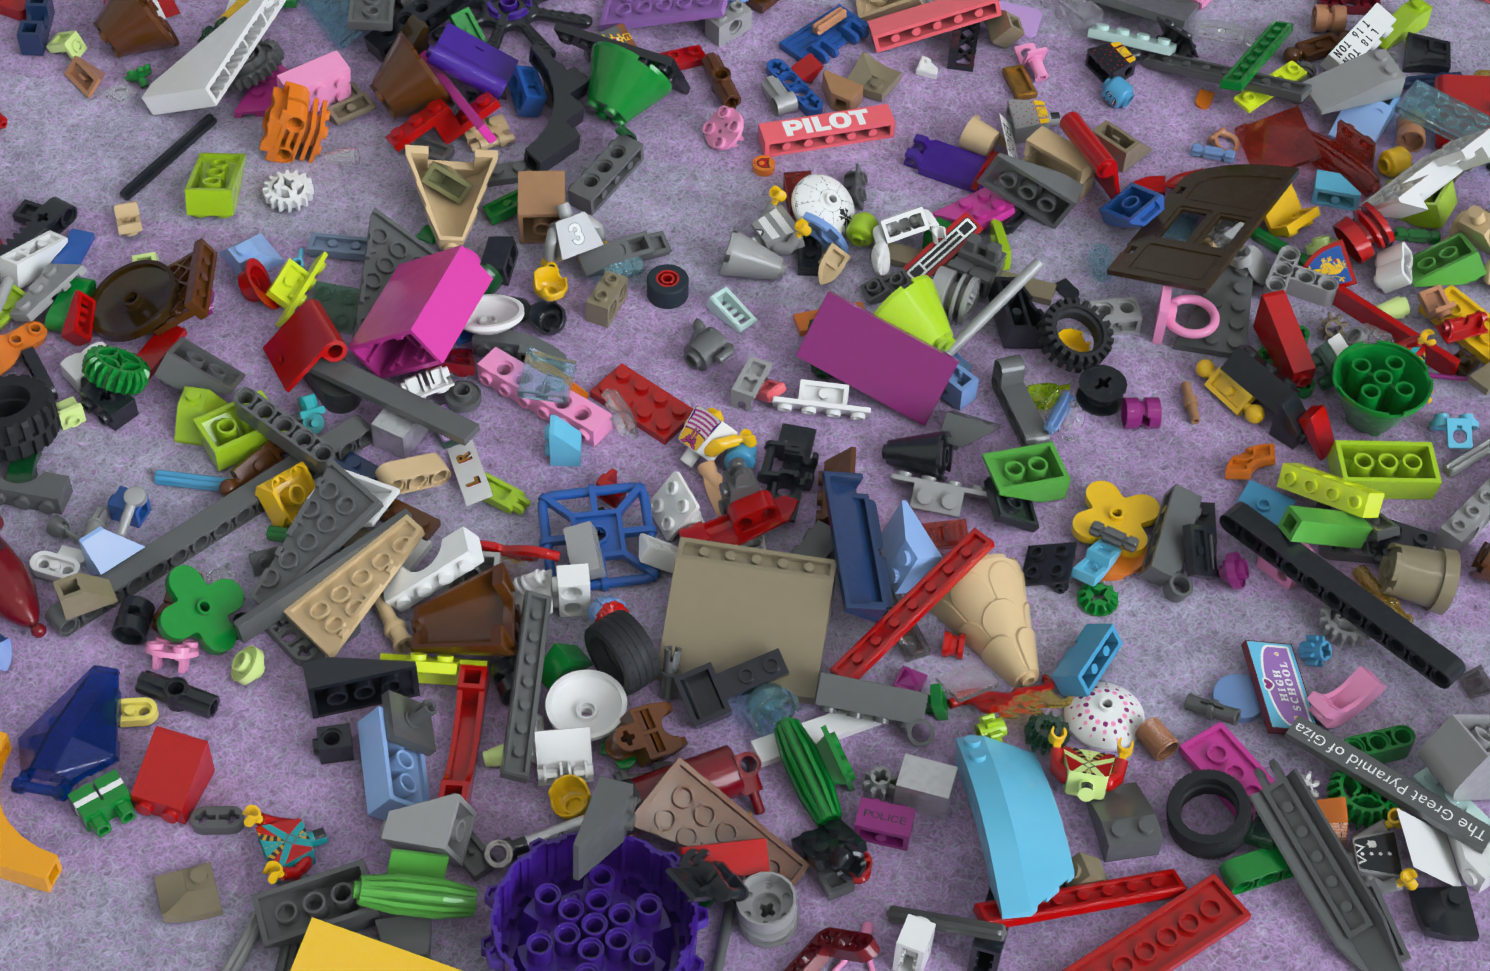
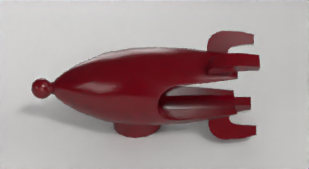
[0,515,47,638]

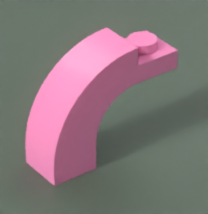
[1307,666,1387,728]

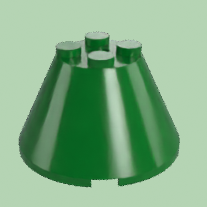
[586,41,672,127]
[1332,340,1433,437]

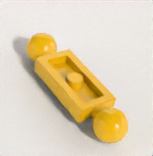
[1196,359,1265,424]

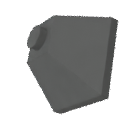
[941,410,1001,450]

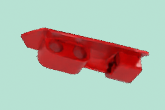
[678,490,798,545]

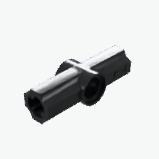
[135,670,220,719]

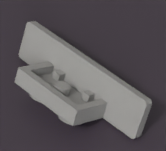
[890,470,988,518]

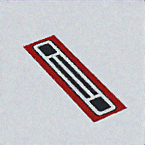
[903,212,983,279]

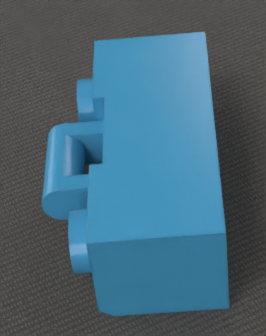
[1051,623,1123,697]

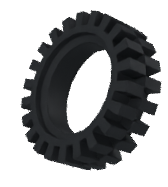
[1036,297,1114,373]

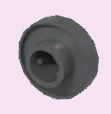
[445,380,482,413]

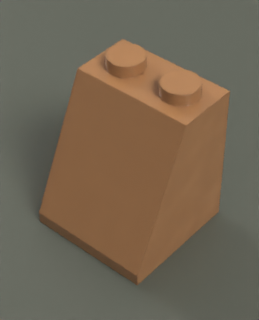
[518,170,566,244]

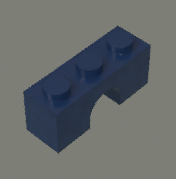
[17,0,55,56]

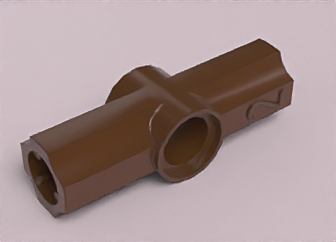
[701,52,741,109]

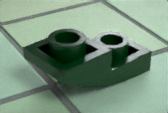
[6,452,42,483]

